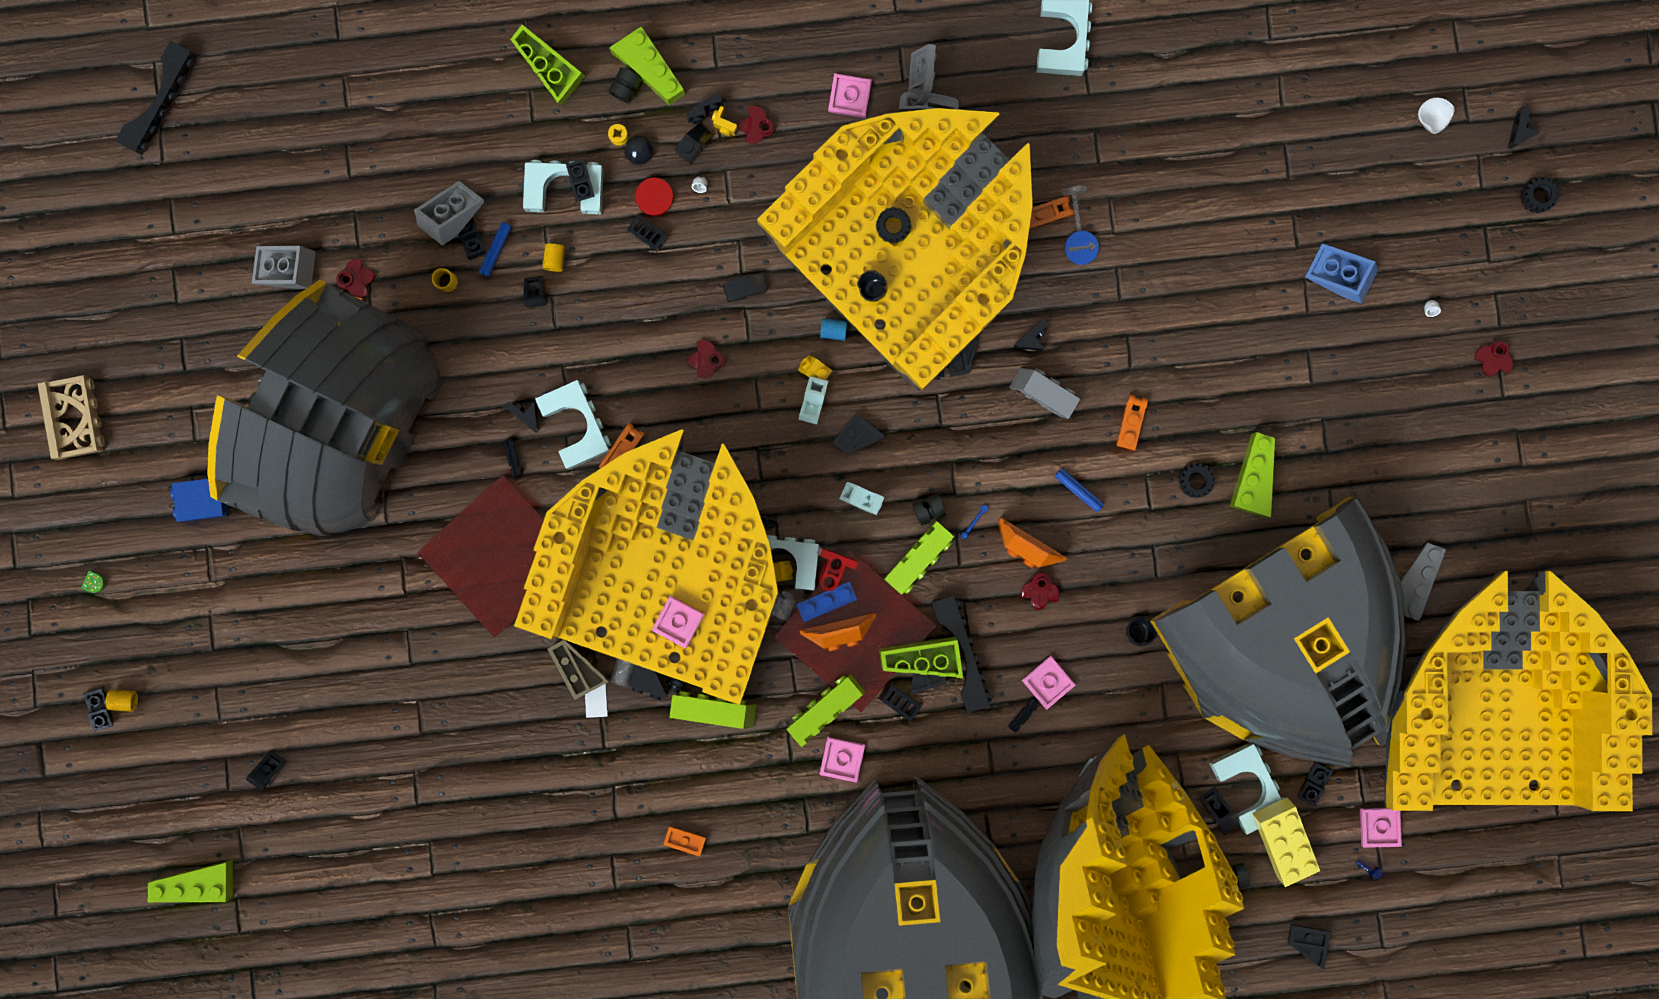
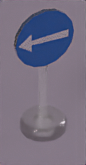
[1061,185,1099,265]

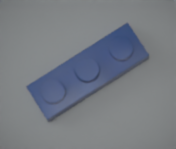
[796,582,857,622]

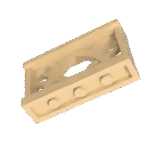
[38,375,105,460]

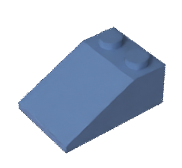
[1305,243,1378,304]

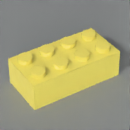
[1252,797,1320,887]

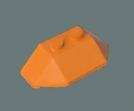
[998,518,1067,569]
[800,612,876,651]

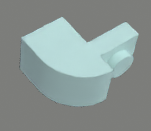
[798,376,828,424]
[839,482,884,515]

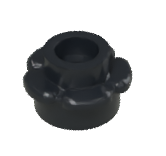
[667,678,686,693]

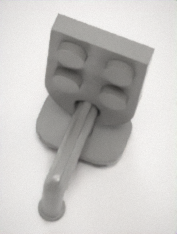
[899,44,959,112]

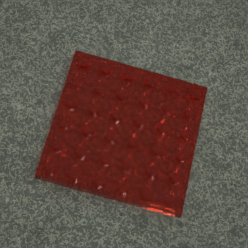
[417,475,544,638]
[774,550,936,712]

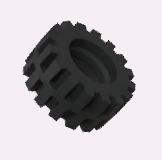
[1520,177,1560,213]
[876,207,911,244]
[1178,463,1215,498]

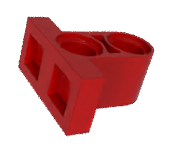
[817,546,858,591]

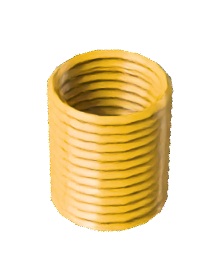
[542,243,565,272]
[431,268,458,292]
[106,689,138,712]

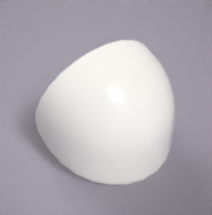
[1418,98,1454,134]

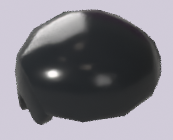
[624,136,653,165]
[857,270,888,302]
[1126,617,1157,647]

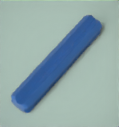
[479,222,511,276]
[1055,469,1104,512]

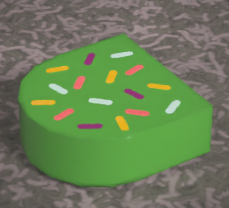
[81,571,106,593]

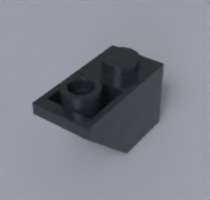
[629,665,668,701]

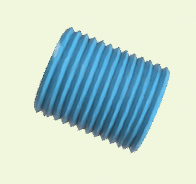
[820,318,847,341]

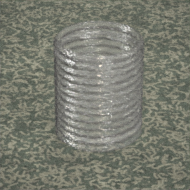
[609,658,636,687]

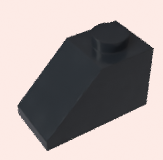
[675,123,714,165]
[1199,787,1240,835]

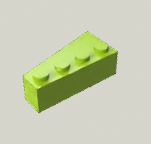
[510,25,586,106]
[609,27,685,106]
[1229,432,1275,518]
[884,521,954,595]
[879,637,963,678]
[786,674,865,747]
[670,691,757,729]
[148,859,233,902]

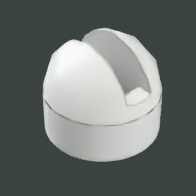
[691,176,708,193]
[1424,300,1441,317]

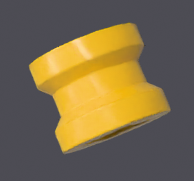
[608,124,629,146]

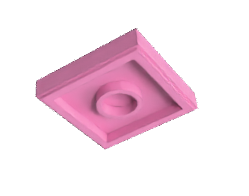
[828,73,872,118]
[652,595,705,648]
[1021,655,1076,710]
[819,737,865,783]
[1360,807,1402,848]

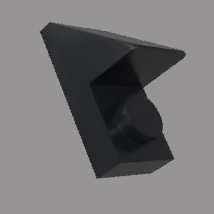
[1507,107,1540,149]
[523,276,547,308]
[1014,319,1049,351]
[505,401,539,433]
[246,751,287,791]

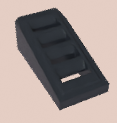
[626,215,668,252]
[878,683,922,722]

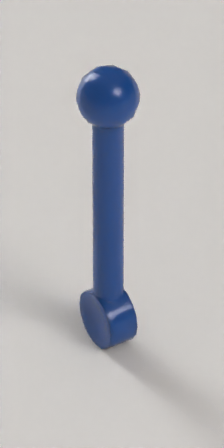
[961,505,988,539]

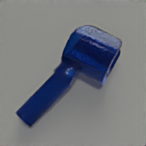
[1356,859,1384,880]

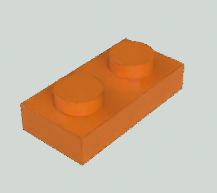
[663,826,706,857]

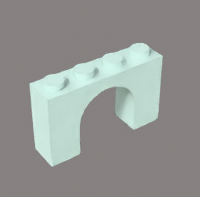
[1036,0,1092,76]
[523,160,604,215]
[535,380,612,470]
[767,535,819,590]
[1209,743,1284,834]

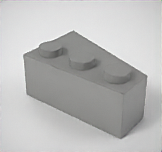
[1009,368,1080,419]

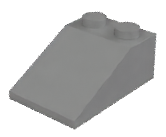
[414,181,484,245]
[251,246,316,289]

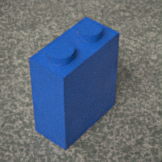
[170,479,228,522]

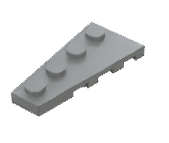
[1401,543,1446,621]

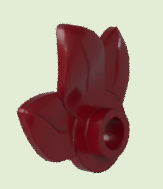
[737,106,775,144]
[336,259,375,297]
[687,340,725,378]
[1474,341,1513,377]
[1021,573,1059,610]

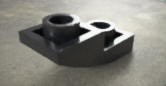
[686,94,723,124]
[566,159,595,202]
[458,217,487,260]
[723,273,767,302]
[83,686,114,732]
[1298,762,1333,806]

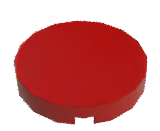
[635,177,674,216]

